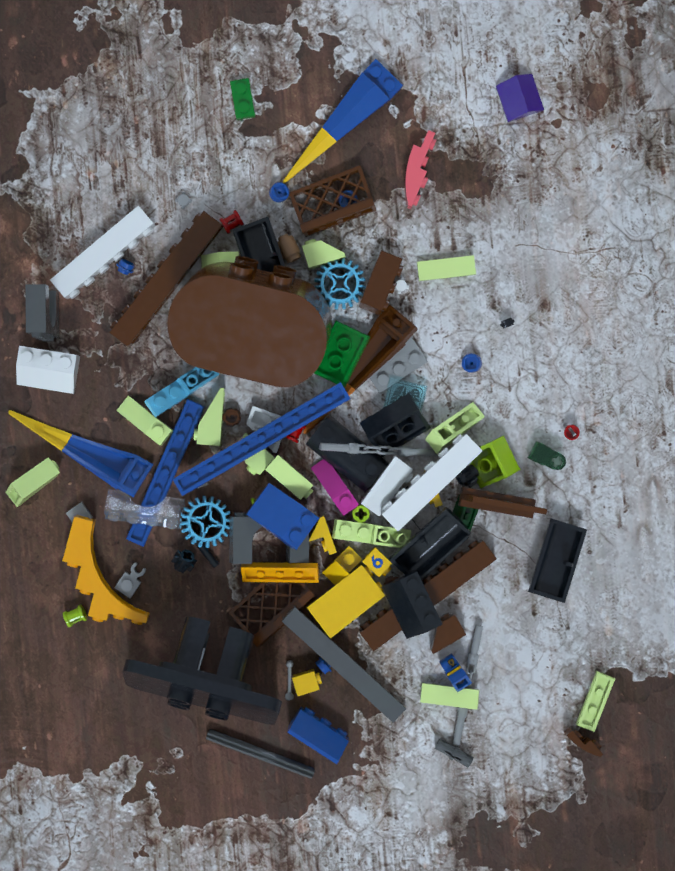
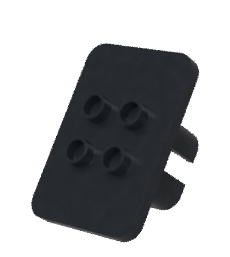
[122,617,282,725]

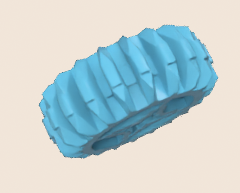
[314,258,366,310]
[180,496,230,548]

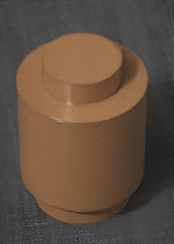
[278,234,301,264]

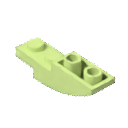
[332,519,411,548]

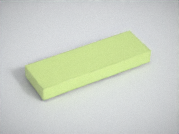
[417,255,476,281]
[576,671,615,732]
[420,682,480,710]

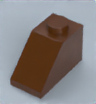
[430,612,466,654]

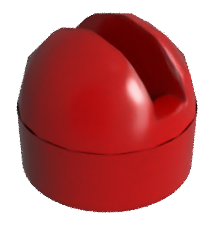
[564,424,580,440]

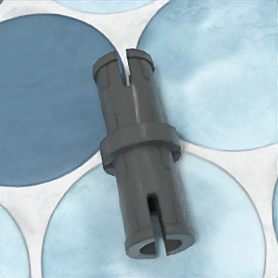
[434,738,474,768]

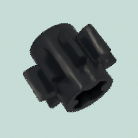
[456,464,479,488]
[171,549,197,573]

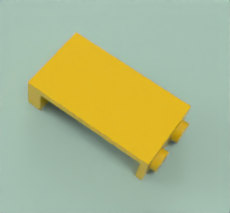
[306,565,385,638]

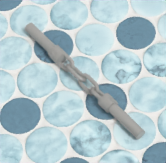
[319,443,436,457]
[452,625,483,746]

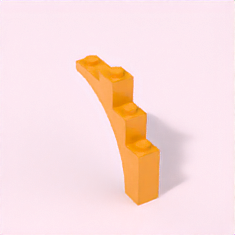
[62,515,150,625]

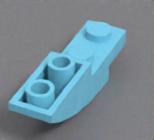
[144,367,219,417]

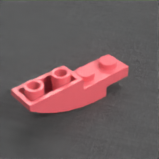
[405,130,437,209]

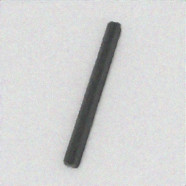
[206,729,315,779]

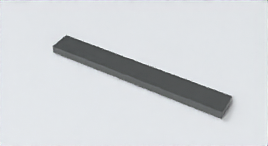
[282,606,406,723]

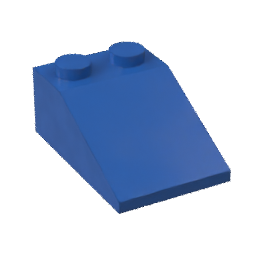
[246,483,319,550]

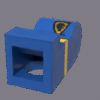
[439,653,472,692]

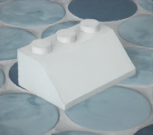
[16,346,80,394]
[360,456,413,516]

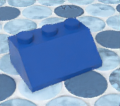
[287,707,349,764]

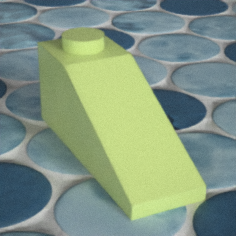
[194,388,225,446]
[117,395,173,446]
[425,402,485,454]

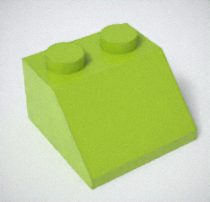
[469,435,520,488]

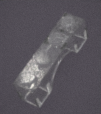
[104,489,185,529]

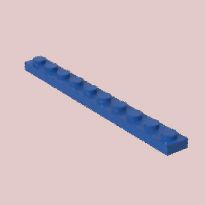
[173,382,351,496]

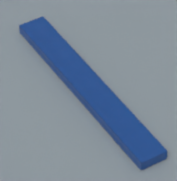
[126,399,205,547]

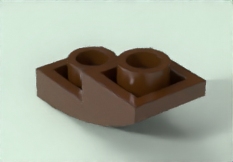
[564,727,603,757]

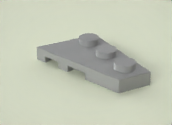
[370,337,428,393]

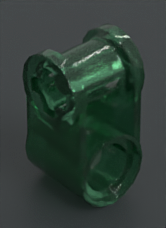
[527,441,566,470]

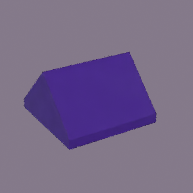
[496,74,544,122]

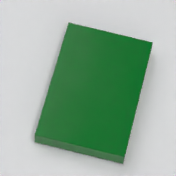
[314,320,371,388]

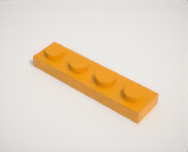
[241,562,319,583]

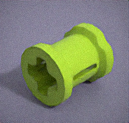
[352,505,370,523]
[63,604,88,627]

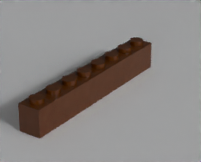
[110,211,223,348]
[359,539,497,652]

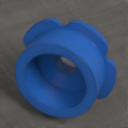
[116,258,135,275]
[315,657,331,674]

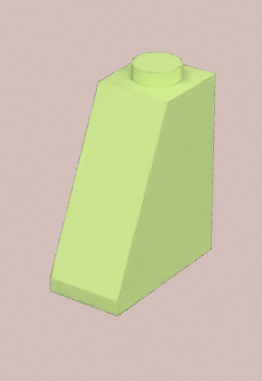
[265,455,314,500]
[6,457,60,507]

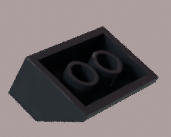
[360,393,431,457]
[381,570,443,639]

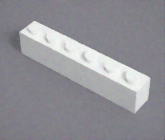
[50,206,155,299]
[381,434,482,531]

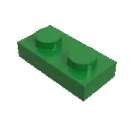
[230,78,255,120]

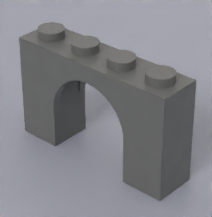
[25,284,59,342]
[229,512,309,564]

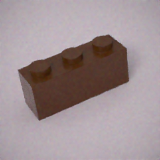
[359,250,404,315]

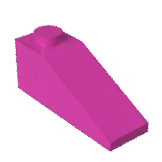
[311,459,359,516]

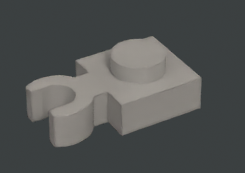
[115,562,146,598]

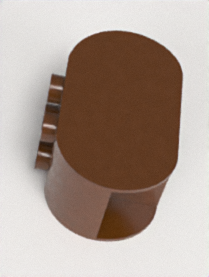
[168,256,332,387]

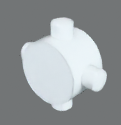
[395,277,409,294]

